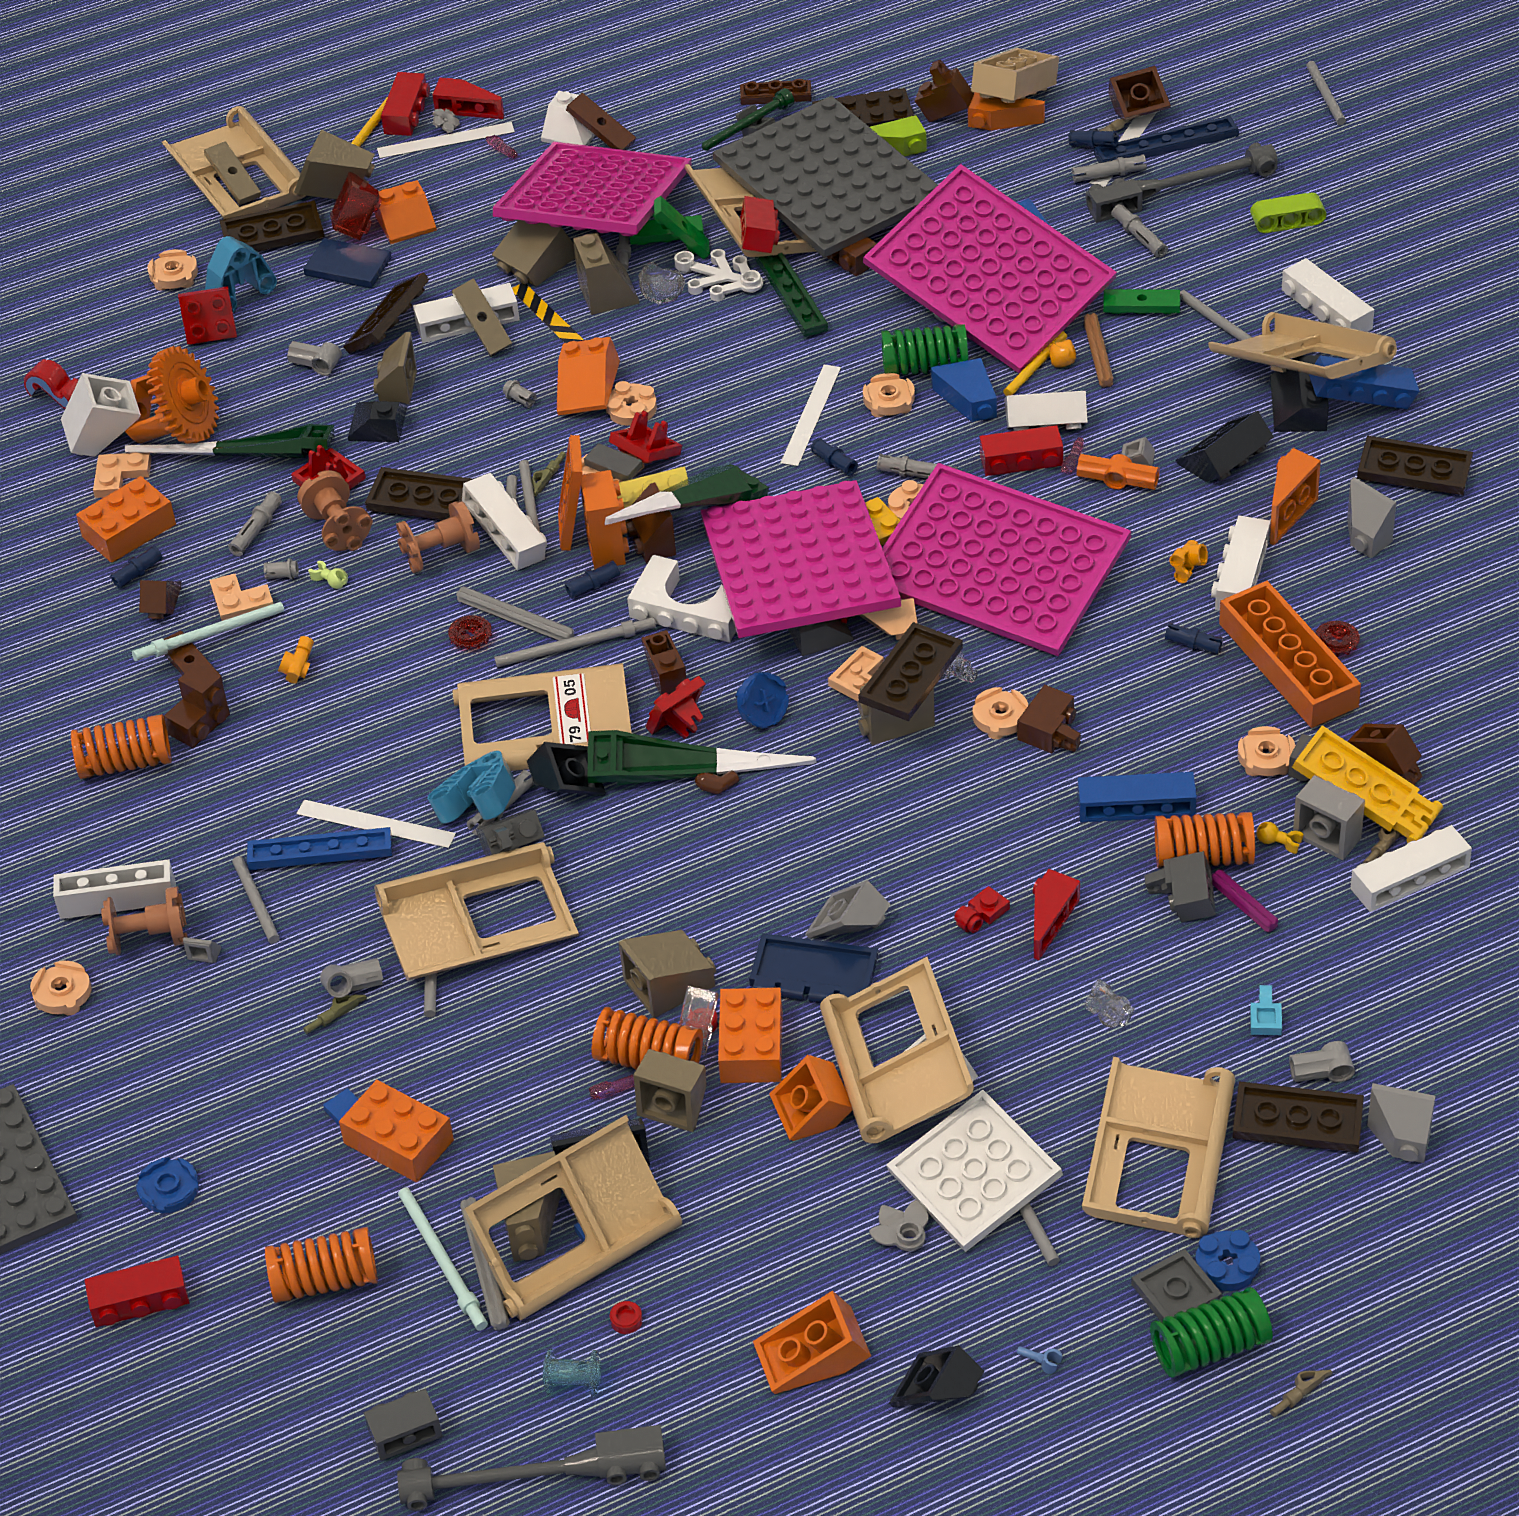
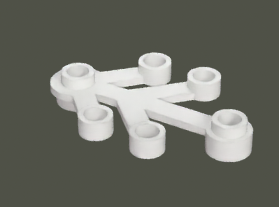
[674,249,763,301]

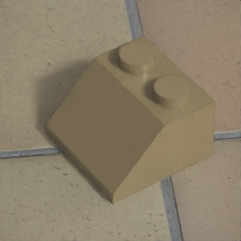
[373,332,417,405]
[634,1049,707,1132]

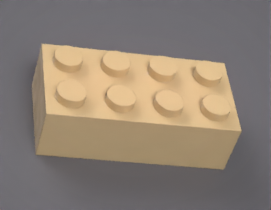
[971,48,1059,103]

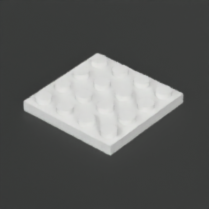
[886,1090,1063,1252]

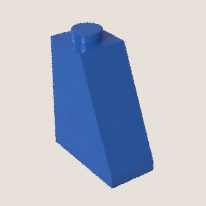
[931,358,997,422]

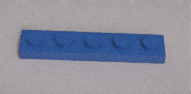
[247,827,392,870]

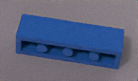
[1309,355,1420,409]
[1077,772,1197,822]

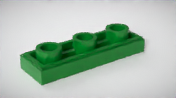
[653,196,710,259]
[630,215,704,245]
[1103,289,1180,314]

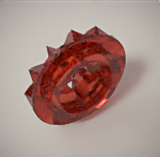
[448,615,492,651]
[1315,621,1360,657]

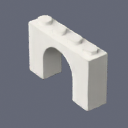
[627,555,736,642]

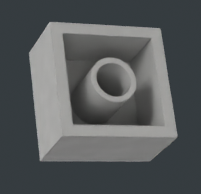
[1293,775,1365,860]

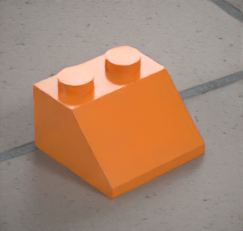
[372,180,437,244]
[769,1055,853,1141]

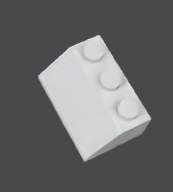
[1004,391,1087,431]

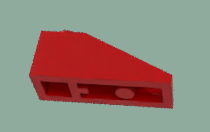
[432,78,504,119]
[1032,869,1080,960]

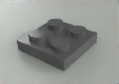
[1131,1249,1222,1322]

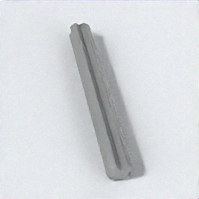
[456,586,575,641]
[460,1197,510,1331]

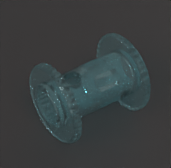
[543,1349,601,1396]

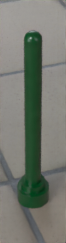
[702,88,794,151]

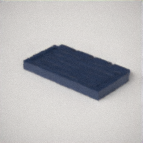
[749,933,878,1003]

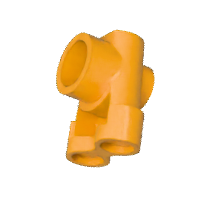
[1169,540,1208,583]
[278,636,314,684]

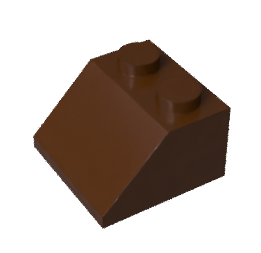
[1108,66,1171,120]
[626,482,676,564]

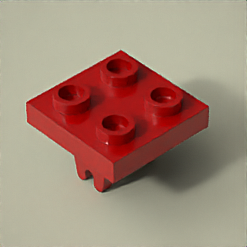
[178,286,237,345]
[609,410,683,464]
[291,445,366,489]
[645,676,706,739]

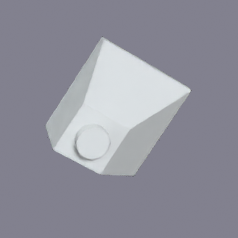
[541,91,595,146]

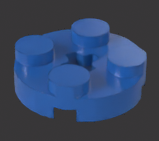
[1195,1230,1260,1291]

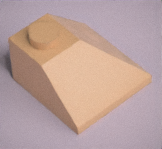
[859,598,918,640]

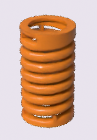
[71,714,172,779]
[1154,812,1255,868]
[591,1007,703,1070]
[265,1227,378,1303]

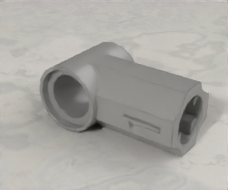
[287,341,342,376]
[320,958,383,998]
[1289,1041,1355,1082]

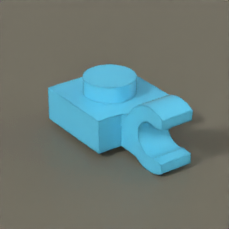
[1250,985,1282,1035]

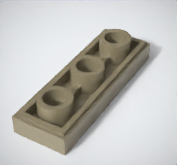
[204,141,261,205]
[452,278,512,357]

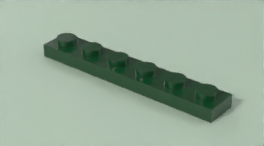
[754,252,828,337]

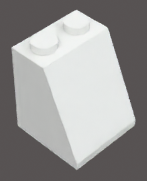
[61,373,141,457]

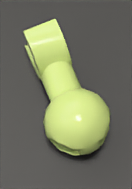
[308,561,348,589]

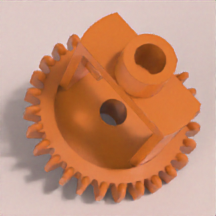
[125,346,219,444]

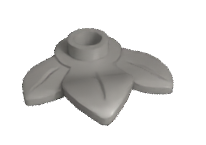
[869,1200,928,1251]

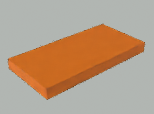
[558,435,583,551]

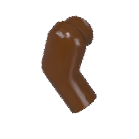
[695,770,739,794]

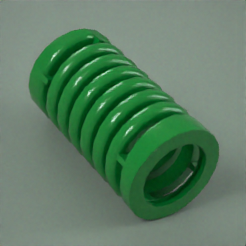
[881,324,968,375]
[1150,1287,1273,1378]

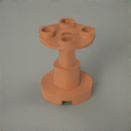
[297,470,373,551]
[396,500,480,573]
[101,886,188,955]

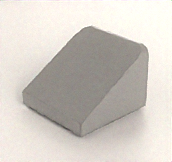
[1121,437,1155,466]
[183,937,221,963]

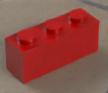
[381,72,430,136]
[740,196,780,253]
[979,425,1063,476]
[84,1255,190,1327]

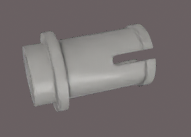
[503,380,536,408]
[264,558,299,580]

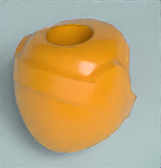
[1049,339,1076,368]

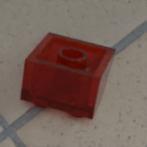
[330,172,381,240]

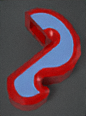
[24,359,79,409]

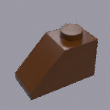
[139,580,182,619]

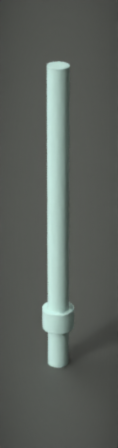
[132,602,284,661]
[398,1187,488,1331]

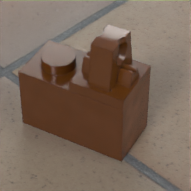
[914,59,974,122]
[1017,684,1081,754]
[1347,723,1422,785]

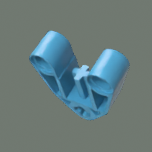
[205,236,277,313]
[427,750,516,823]

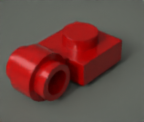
[954,886,1010,933]

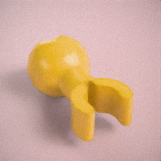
[1256,822,1304,854]

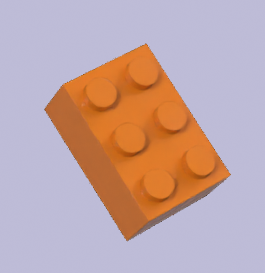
[580,470,629,570]
[76,476,176,563]
[718,988,783,1083]
[339,1079,454,1183]

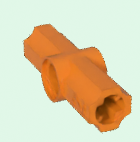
[1077,454,1160,490]

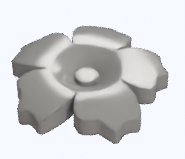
[432,109,460,133]

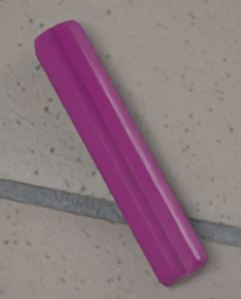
[1212,869,1278,932]

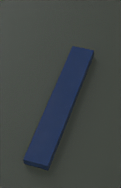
[1094,116,1239,163]

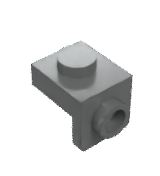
[735,105,775,136]

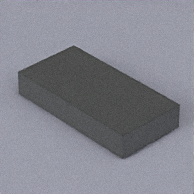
[584,443,643,481]

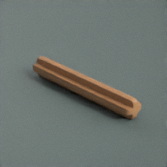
[1084,313,1113,388]

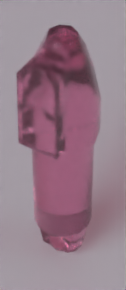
[486,135,518,159]
[1061,437,1084,474]
[589,1074,635,1099]

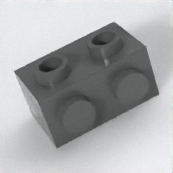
[364,1388,443,1461]

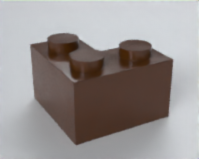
[164,663,230,748]

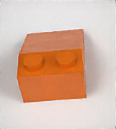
[557,337,620,416]
[1269,448,1321,545]
[753,1290,871,1394]

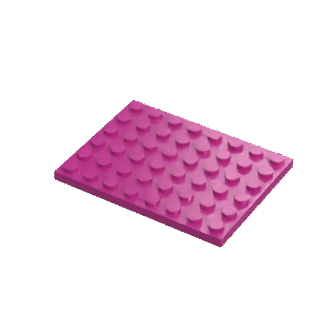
[493,142,692,236]
[863,164,1117,373]
[882,463,1131,657]
[700,480,901,638]

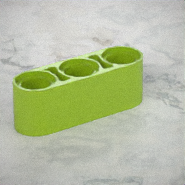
[1250,193,1327,233]

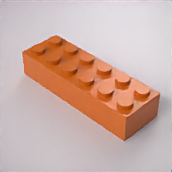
[1219,580,1361,728]

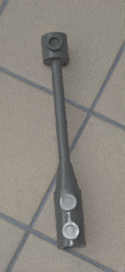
[1085,143,1278,223]
[397,1425,666,1511]

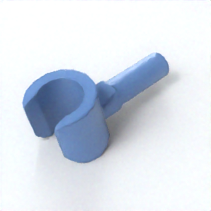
[1017,1346,1062,1374]

